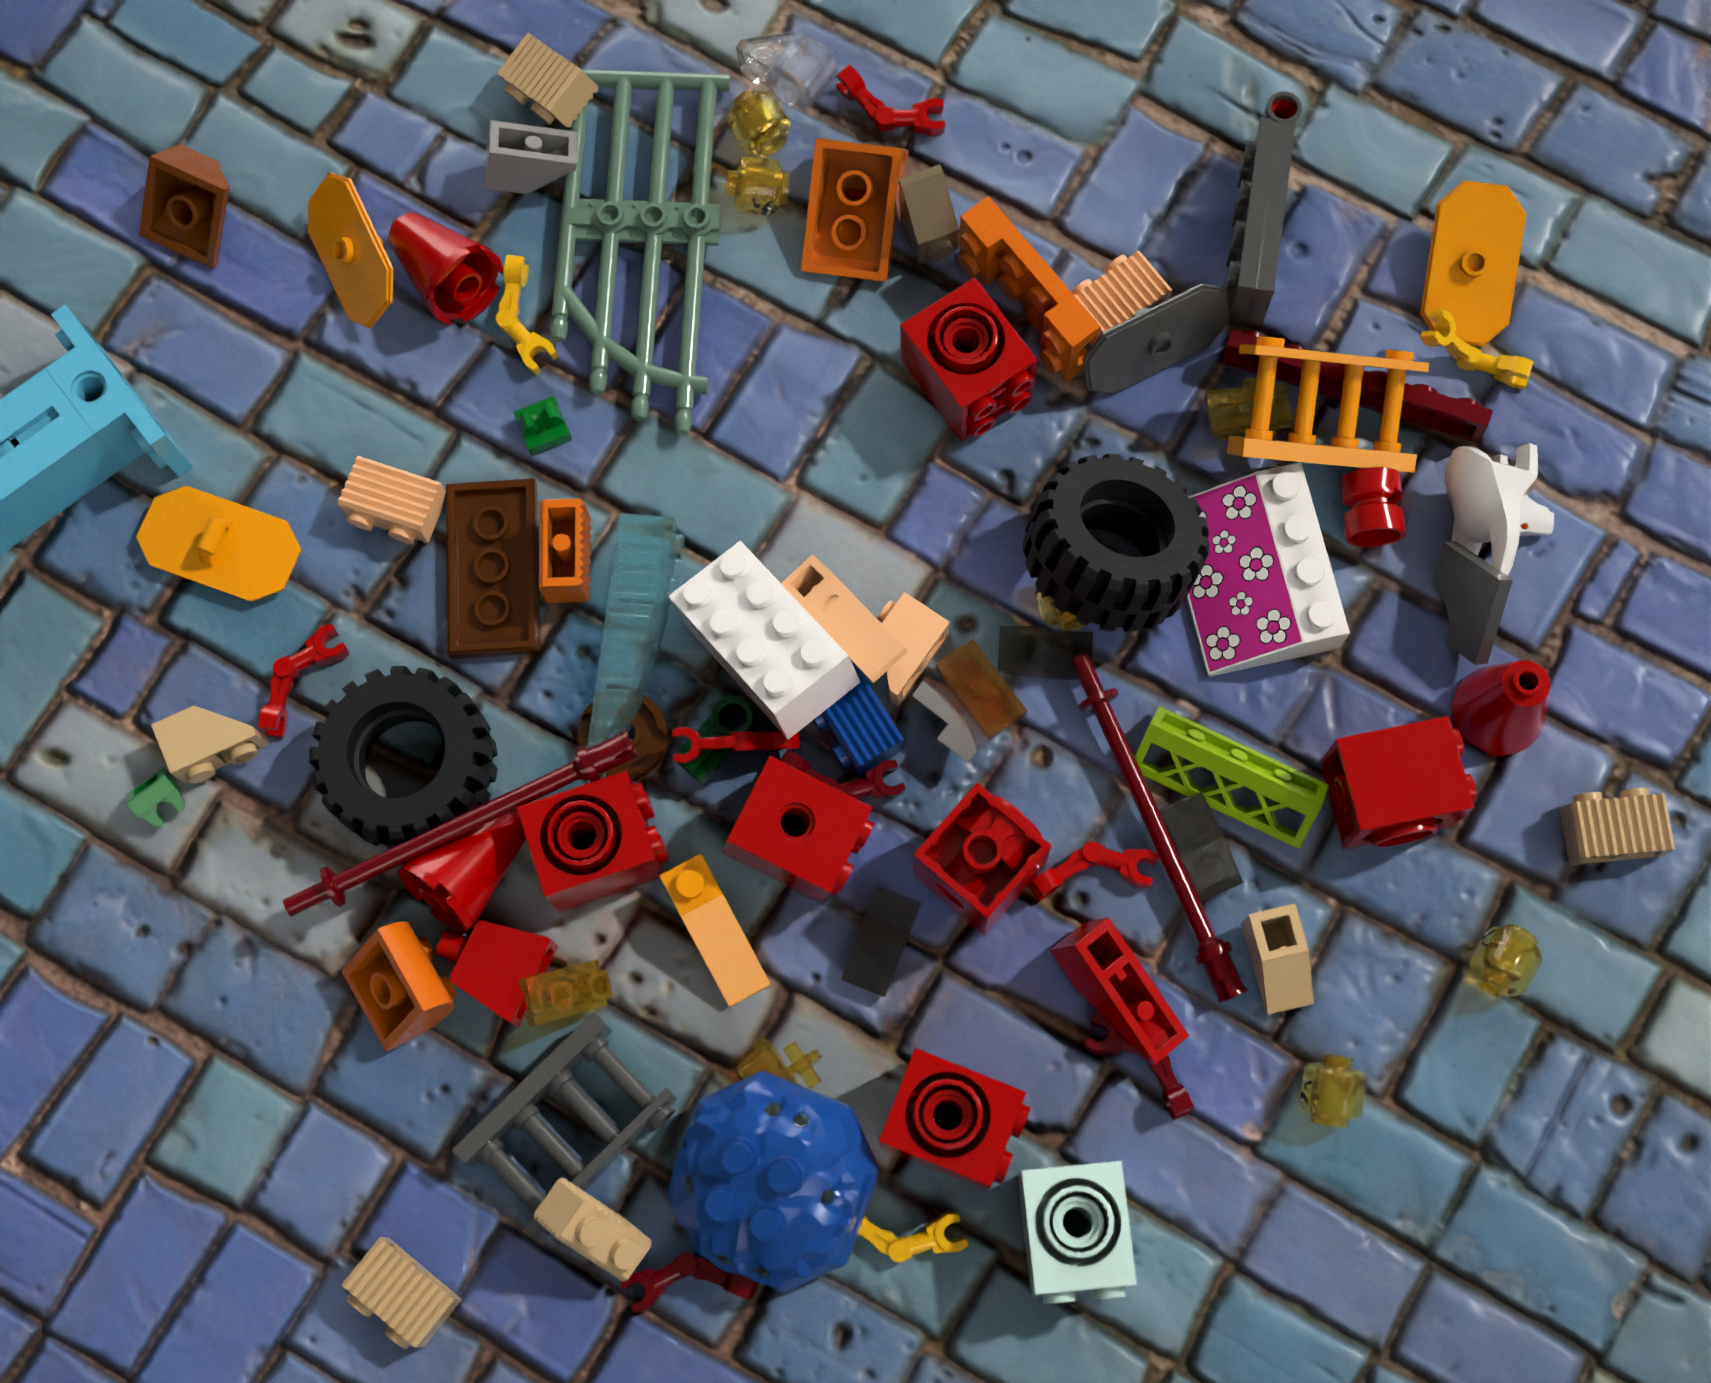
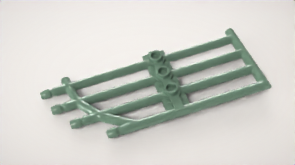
[550,69,731,435]

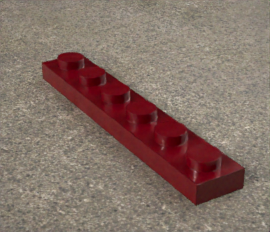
[1221,329,1493,443]

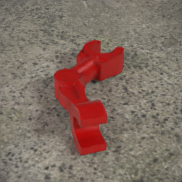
[836,64,945,137]
[258,624,350,738]
[671,727,800,763]
[1029,841,1159,902]

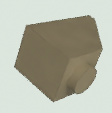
[898,164,959,264]

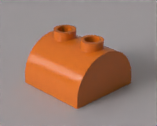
[342,921,456,1052]

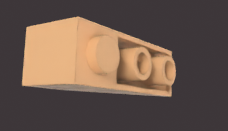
[781,554,908,683]

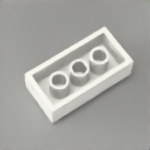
[668,541,861,740]

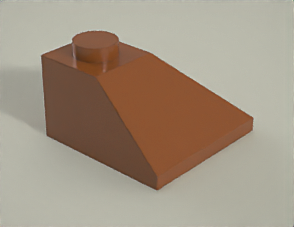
[139,144,230,269]

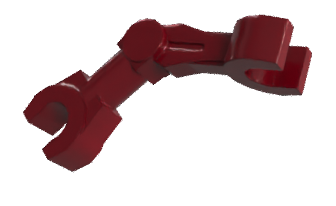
[780,749,906,799]
[1084,1014,1194,1121]
[619,1252,758,1313]

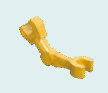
[496,255,558,375]
[1420,310,1534,390]
[858,1211,968,1263]

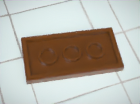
[446,478,541,659]

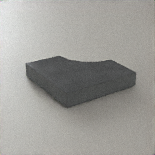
[1432,542,1513,665]

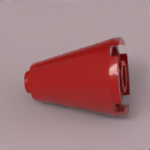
[388,212,504,324]
[1451,660,1550,756]
[398,810,526,934]

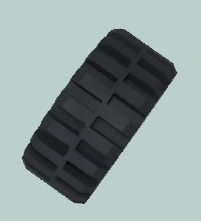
[1023,454,1210,632]
[309,666,498,849]

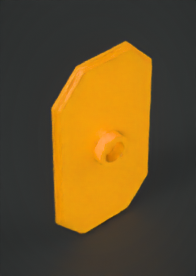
[308,173,393,328]
[1420,180,1526,347]
[136,485,302,602]

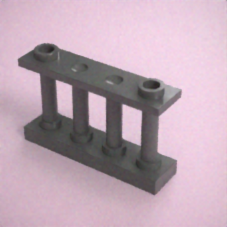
[452,1012,678,1237]

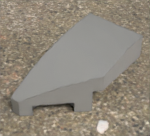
[912,681,977,763]

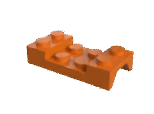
[957,196,1101,383]

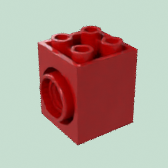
[900,277,1038,442]
[1320,716,1477,849]
[722,756,875,903]
[517,771,669,913]
[913,782,1052,937]
[879,1048,1031,1191]

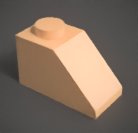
[877,592,950,707]

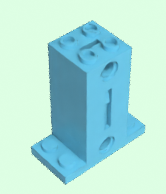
[0,304,193,556]

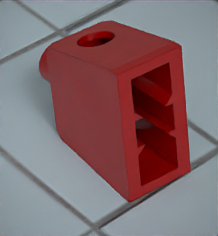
[435,920,558,1028]

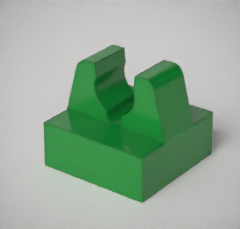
[513,396,573,456]
[126,767,185,828]

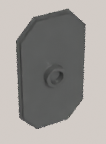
[1082,283,1229,394]

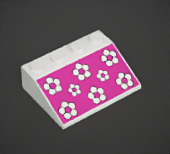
[1186,462,1350,677]

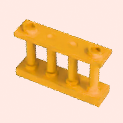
[1227,336,1429,473]

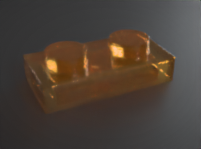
[935,639,1027,741]

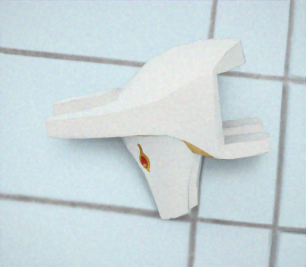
[1444,443,1554,576]

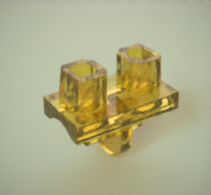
[1205,377,1294,441]
[519,959,612,1026]
[736,1036,822,1120]

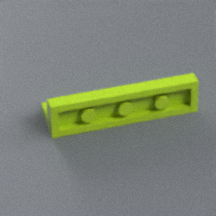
[1134,706,1329,849]

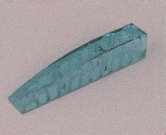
[587,513,685,783]

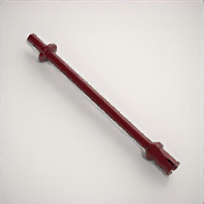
[1071,653,1248,1003]
[283,730,639,917]

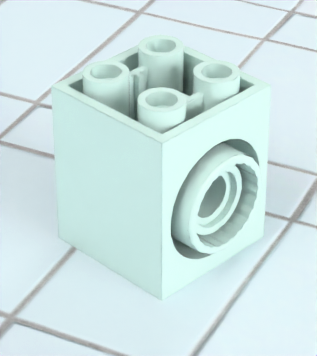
[1017,1161,1137,1304]

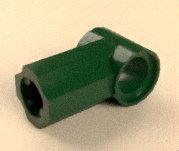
[672,695,757,786]

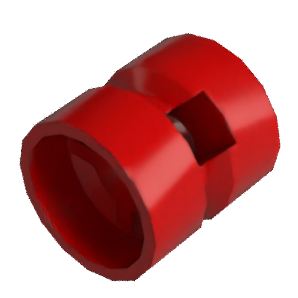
[1340,467,1406,547]

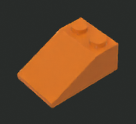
[801,138,909,282]

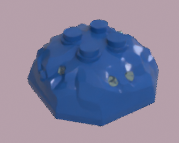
[668,1070,880,1293]

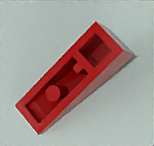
[1050,917,1189,1065]

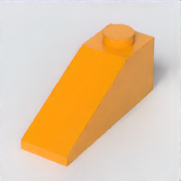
[659,853,771,1008]

